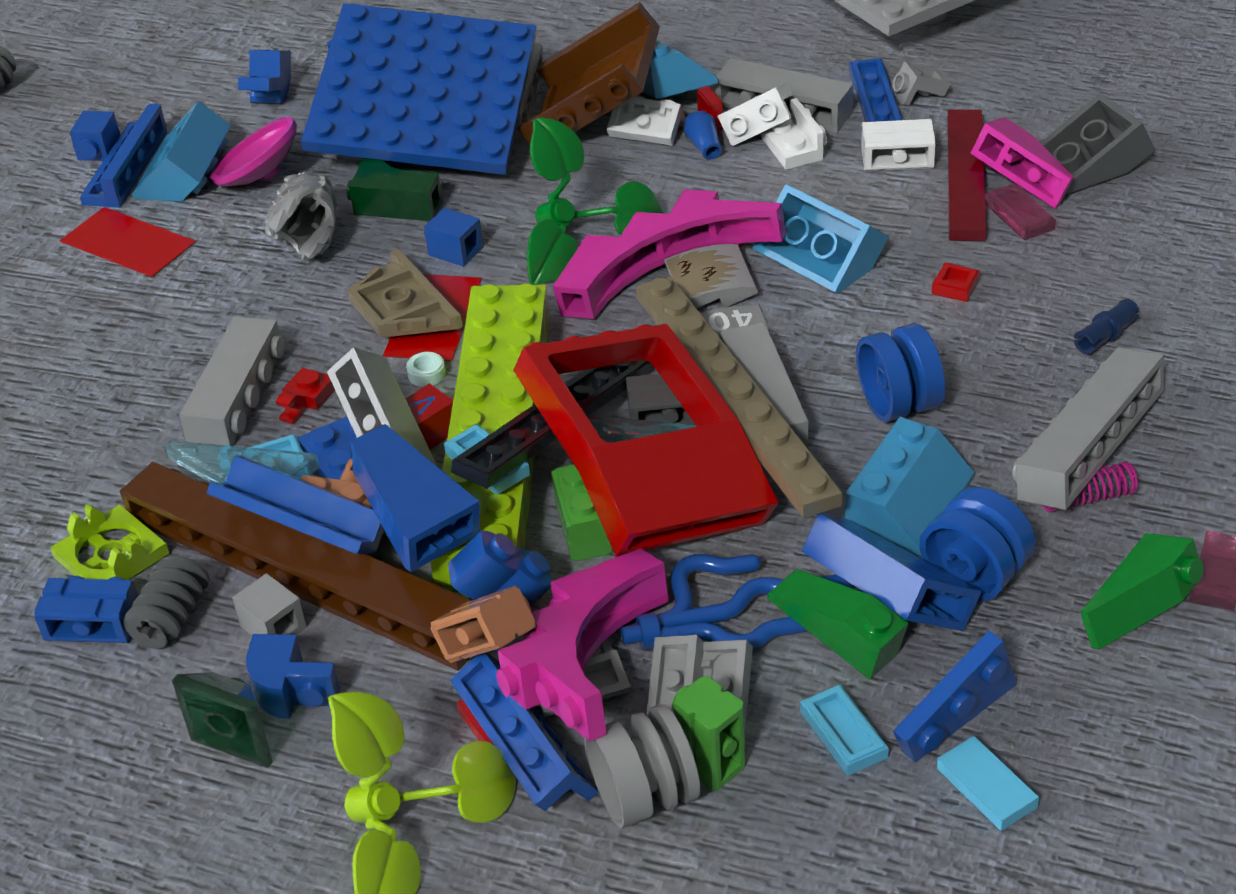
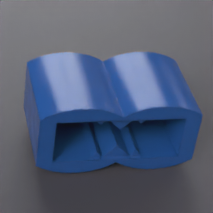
[448,531,552,607]

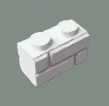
[861,119,935,172]

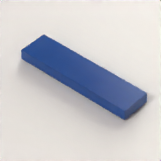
[849,58,902,122]

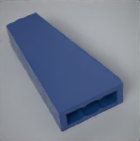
[351,424,480,573]
[802,513,982,631]

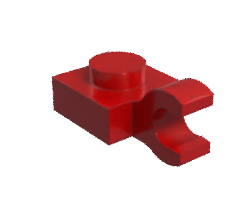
[276,368,335,424]

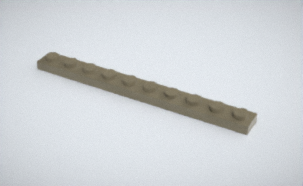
[636,276,843,518]

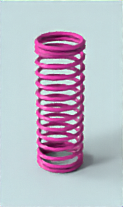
[1042,461,1138,513]

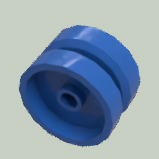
[856,323,945,423]
[920,487,1036,602]

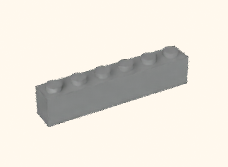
[1012,347,1164,510]

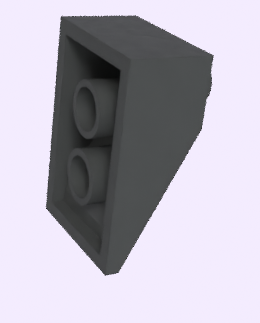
[1040,93,1155,195]

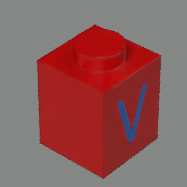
[405,383,453,450]

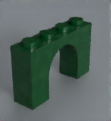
[347,158,443,221]

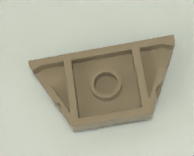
[347,249,463,338]

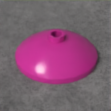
[210,117,297,186]

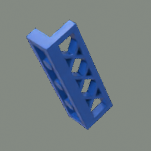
[80,104,168,208]
[206,455,384,554]
[450,652,599,811]

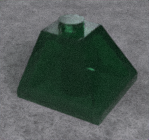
[172,672,273,768]

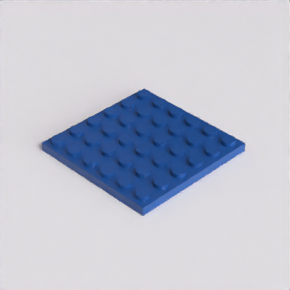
[301,3,536,175]

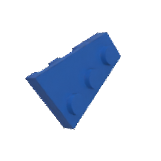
[893,631,1017,762]

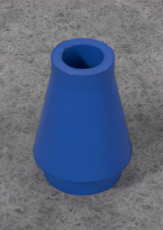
[684,110,722,160]

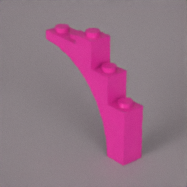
[553,189,786,319]
[497,548,668,741]

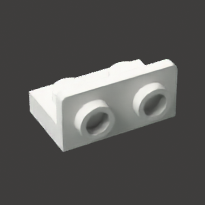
[718,83,793,146]
[606,95,686,146]
[759,98,827,170]

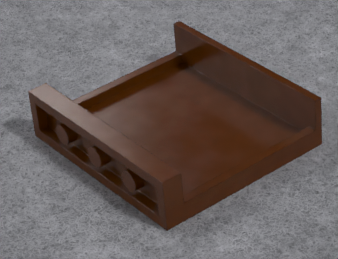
[517,2,660,144]

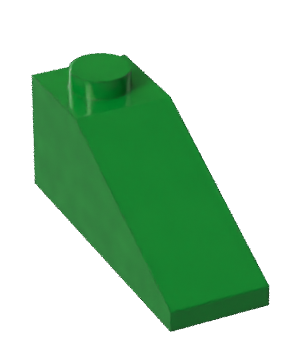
[1080,533,1204,649]
[767,569,908,680]

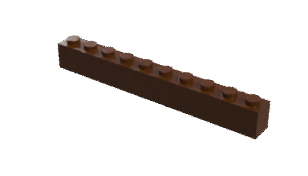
[120,461,473,671]

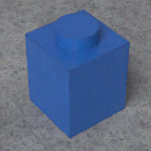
[70,111,120,161]
[424,208,484,267]

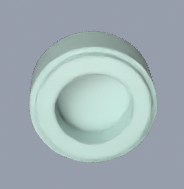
[406,352,446,387]

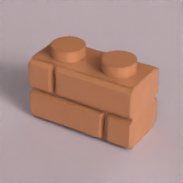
[430,586,536,663]

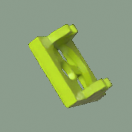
[50,503,169,580]

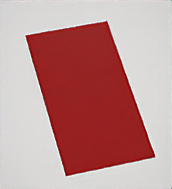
[59,207,196,277]
[383,274,482,361]

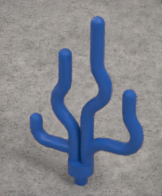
[621,554,855,650]

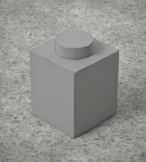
[232,573,307,636]

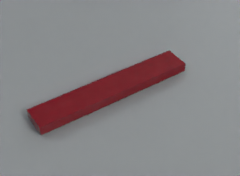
[947,109,986,241]

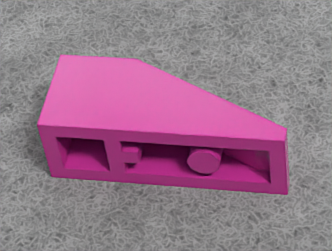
[971,117,1074,208]

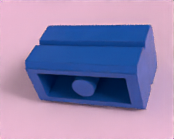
[34,576,138,643]

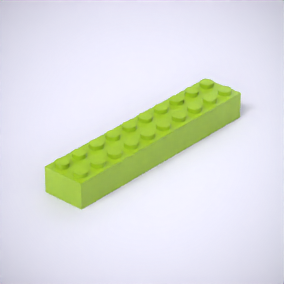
[430,283,550,591]

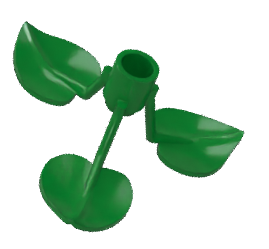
[527,118,663,285]

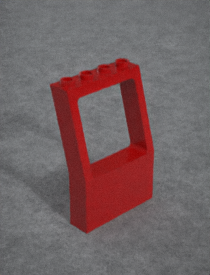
[513,324,779,557]

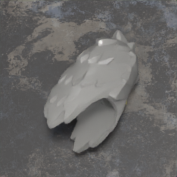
[265,171,337,262]

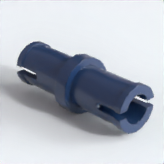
[1074,299,1140,354]

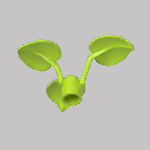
[328,692,516,894]

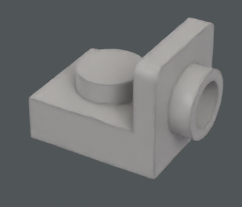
[891,61,950,106]

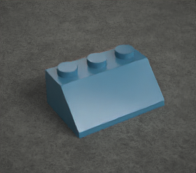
[643,40,718,99]
[131,101,231,201]
[752,184,889,294]
[845,417,975,557]

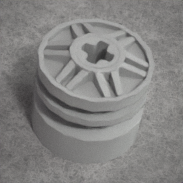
[584,704,700,828]

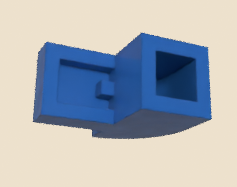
[238,49,291,103]
[246,634,341,719]

